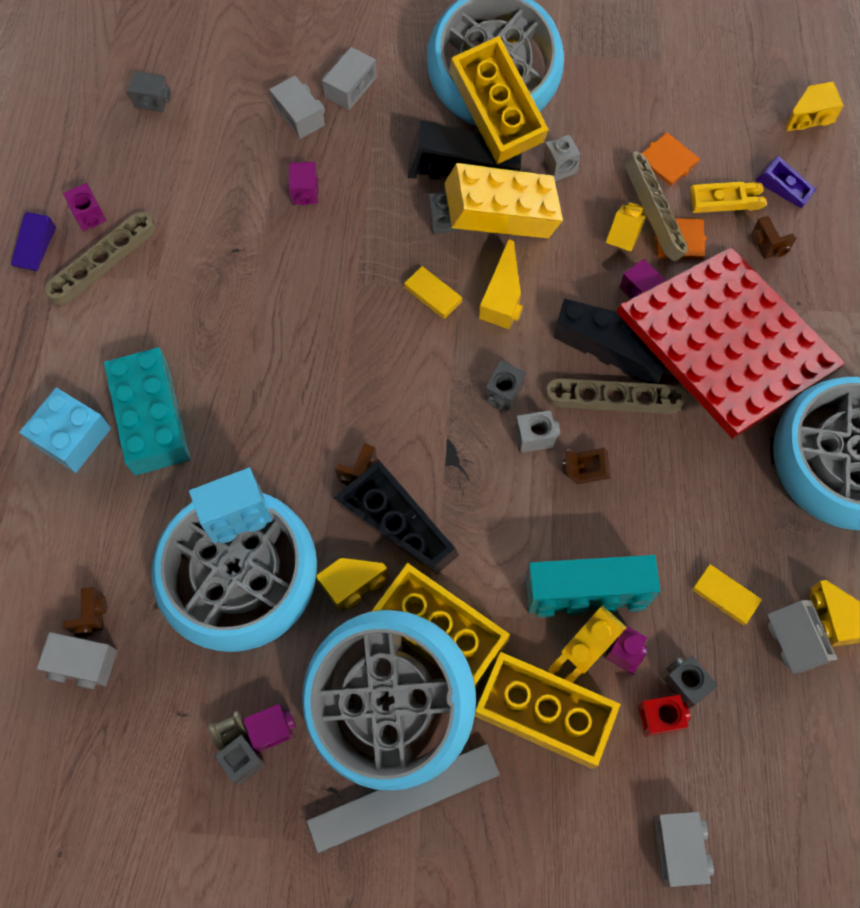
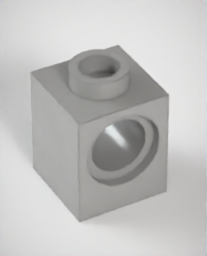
[543,134,581,181]
[515,410,560,453]

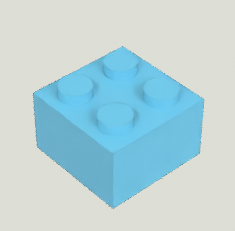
[19,387,111,473]
[189,467,273,543]

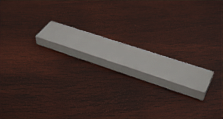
[307,744,500,853]

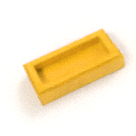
[404,266,462,319]
[692,564,762,626]

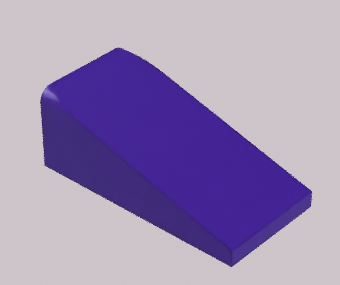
[755,155,816,208]
[11,212,56,271]

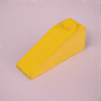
[479,239,523,330]

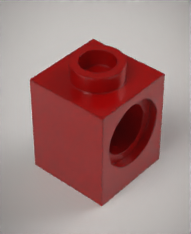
[637,694,691,737]

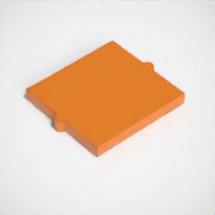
[641,132,700,186]
[654,218,707,259]

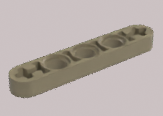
[624,151,689,261]
[45,212,155,305]
[545,379,686,414]

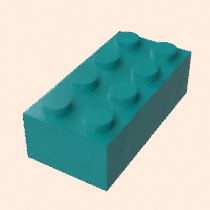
[104,347,191,476]
[525,555,661,618]

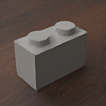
[322,47,377,110]
[269,76,325,139]
[767,600,838,674]
[37,632,118,690]
[654,812,714,887]

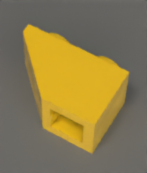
[785,82,844,131]
[606,202,647,251]
[316,558,388,611]
[810,580,860,647]

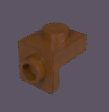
[751,215,797,259]
[335,443,379,486]
[562,448,610,485]
[63,587,107,637]

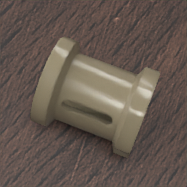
[208,710,249,750]

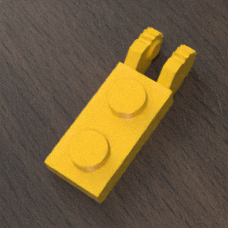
[689,181,767,213]
[548,606,627,683]

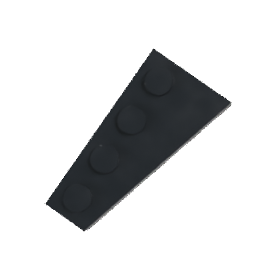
[408,121,522,180]
[554,299,664,384]
[333,460,459,575]

